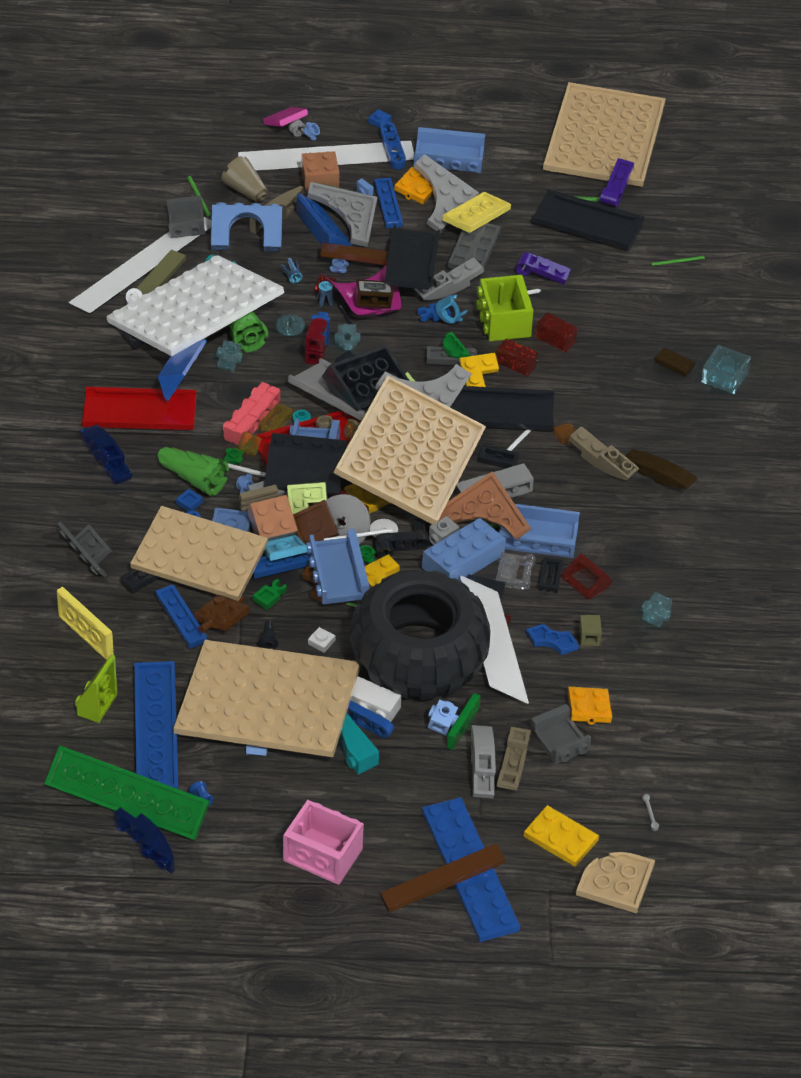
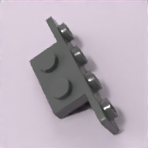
[58,521,112,578]

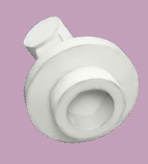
[126,288,143,303]

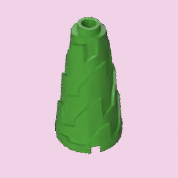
[229,312,268,352]
[157,447,229,496]

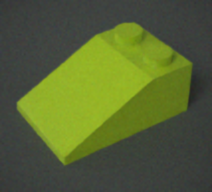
[75,654,117,723]

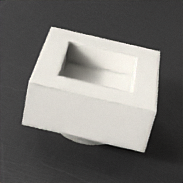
[308,627,336,653]

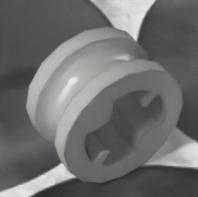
[289,119,306,137]

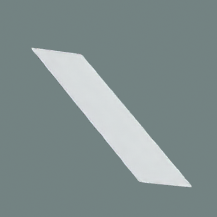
[460,576,529,704]

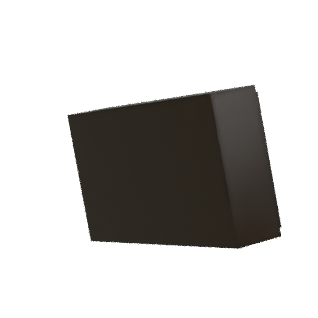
[655,347,695,377]

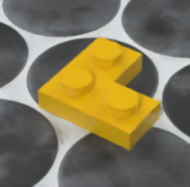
[459,353,499,387]
[364,554,400,588]

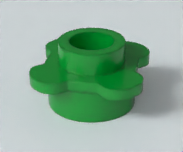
[224,448,244,465]
[360,545,376,564]

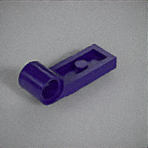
[600,158,634,207]
[516,252,571,285]

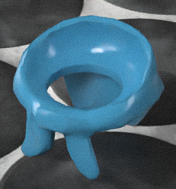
[436,294,468,324]

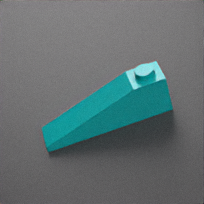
[339,713,379,775]

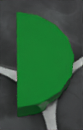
[442,331,470,359]

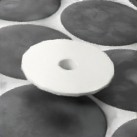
[370,519,398,538]

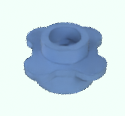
[303,122,320,141]
[330,258,349,274]
[236,473,254,493]

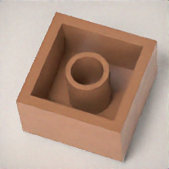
[301,151,339,191]
[247,495,298,541]

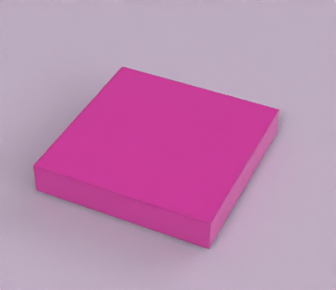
[263,107,308,127]

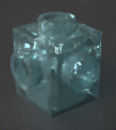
[335,324,360,351]
[216,340,243,372]
[642,592,672,628]

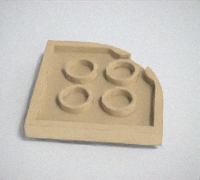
[576,852,655,913]

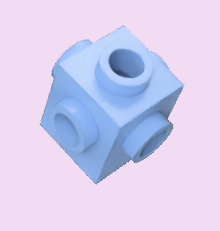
[427,699,459,736]

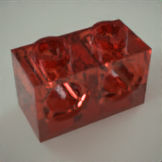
[536,312,577,352]

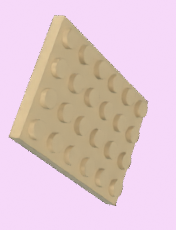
[130,506,268,601]

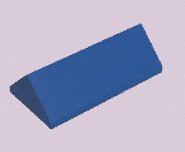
[296,193,353,246]
[158,339,207,401]

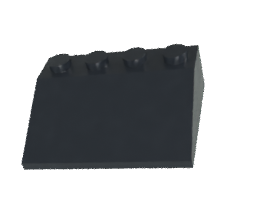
[322,345,410,411]
[264,433,347,496]

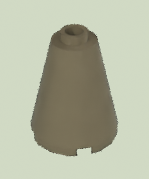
[221,156,267,202]

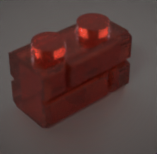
[497,338,538,376]

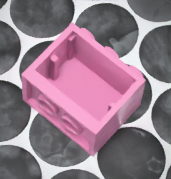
[283,800,364,885]

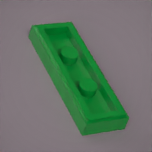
[447,693,480,750]

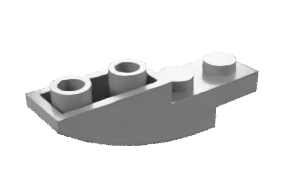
[414,257,484,300]
[471,725,496,798]

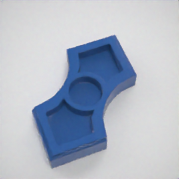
[526,623,579,655]

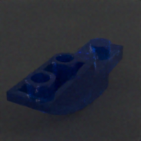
[80,425,132,484]
[114,807,175,874]

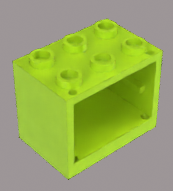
[476,275,533,341]

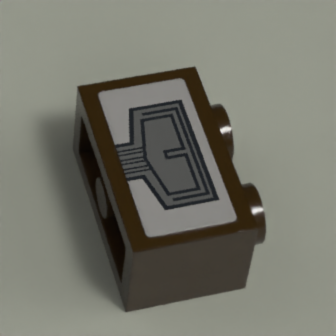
[354,279,393,309]

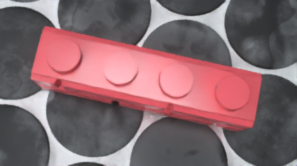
[223,382,280,447]

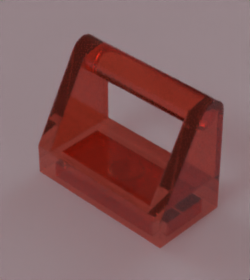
[561,553,613,600]

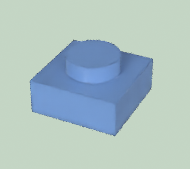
[356,179,373,196]

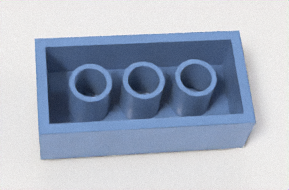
[422,518,506,581]

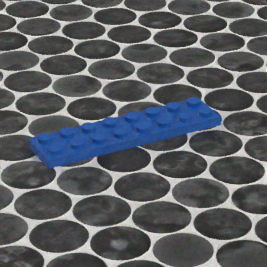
[134,661,178,789]
[422,797,520,942]

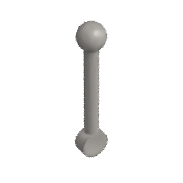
[642,794,659,831]

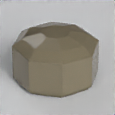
[316,415,334,429]

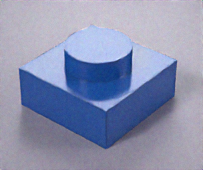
[368,109,392,128]
[176,489,203,511]

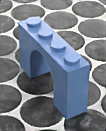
[211,202,282,252]

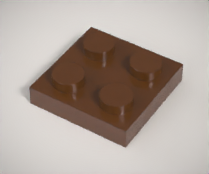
[293,500,339,545]

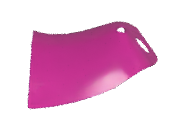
[321,264,401,316]

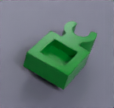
[253,579,287,610]

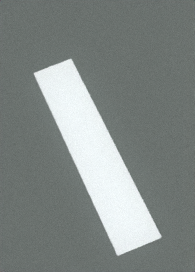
[238,141,414,170]
[69,217,212,313]

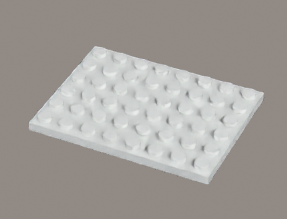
[106,255,284,356]

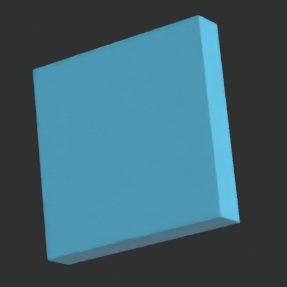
[263,535,308,561]

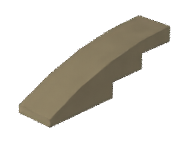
[250,186,303,234]

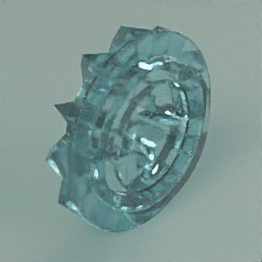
[276,313,305,336]

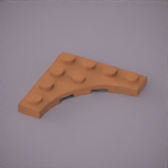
[438,471,532,540]

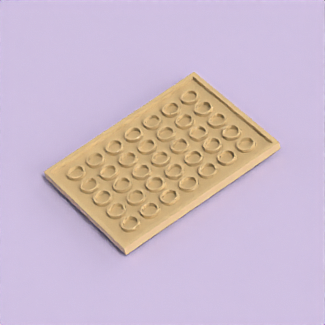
[543,82,666,187]
[333,375,486,524]
[174,640,360,757]

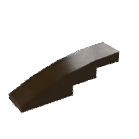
[625,449,697,490]

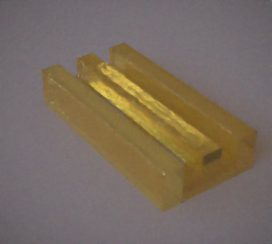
[258,403,293,432]

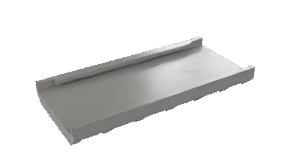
[288,358,369,422]

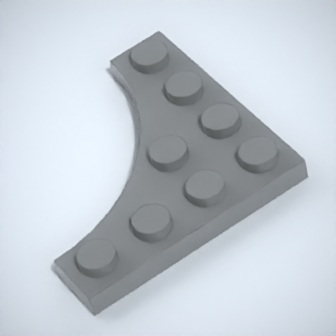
[413,154,479,233]
[307,182,377,247]
[375,364,471,407]

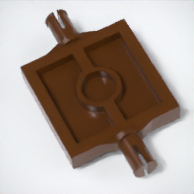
[194,595,249,633]

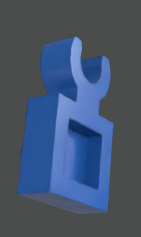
[418,303,451,322]

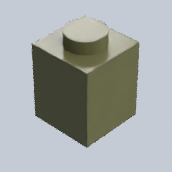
[579,615,602,646]

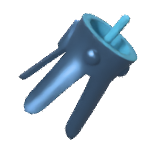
[281,258,303,283]
[316,281,334,307]

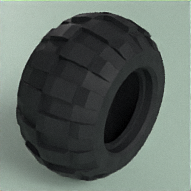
[350,569,491,700]

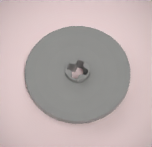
[326,494,370,544]

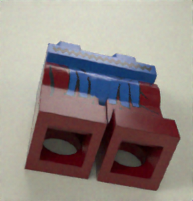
[305,311,330,365]

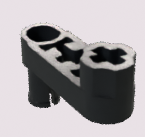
[375,519,430,558]

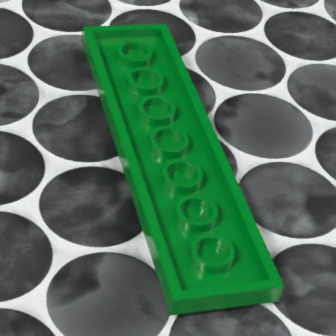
[44,745,210,841]

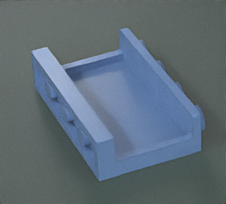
[414,127,485,173]
[499,504,580,558]
[306,529,369,604]

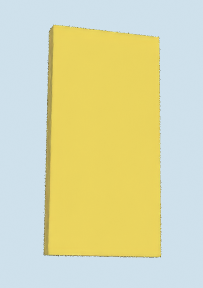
[442,192,511,233]
[57,587,114,660]

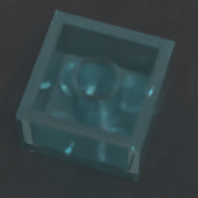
[701,344,751,394]

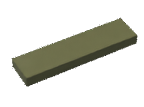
[136,250,186,295]

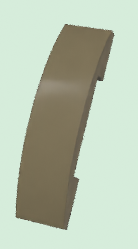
[497,727,531,790]

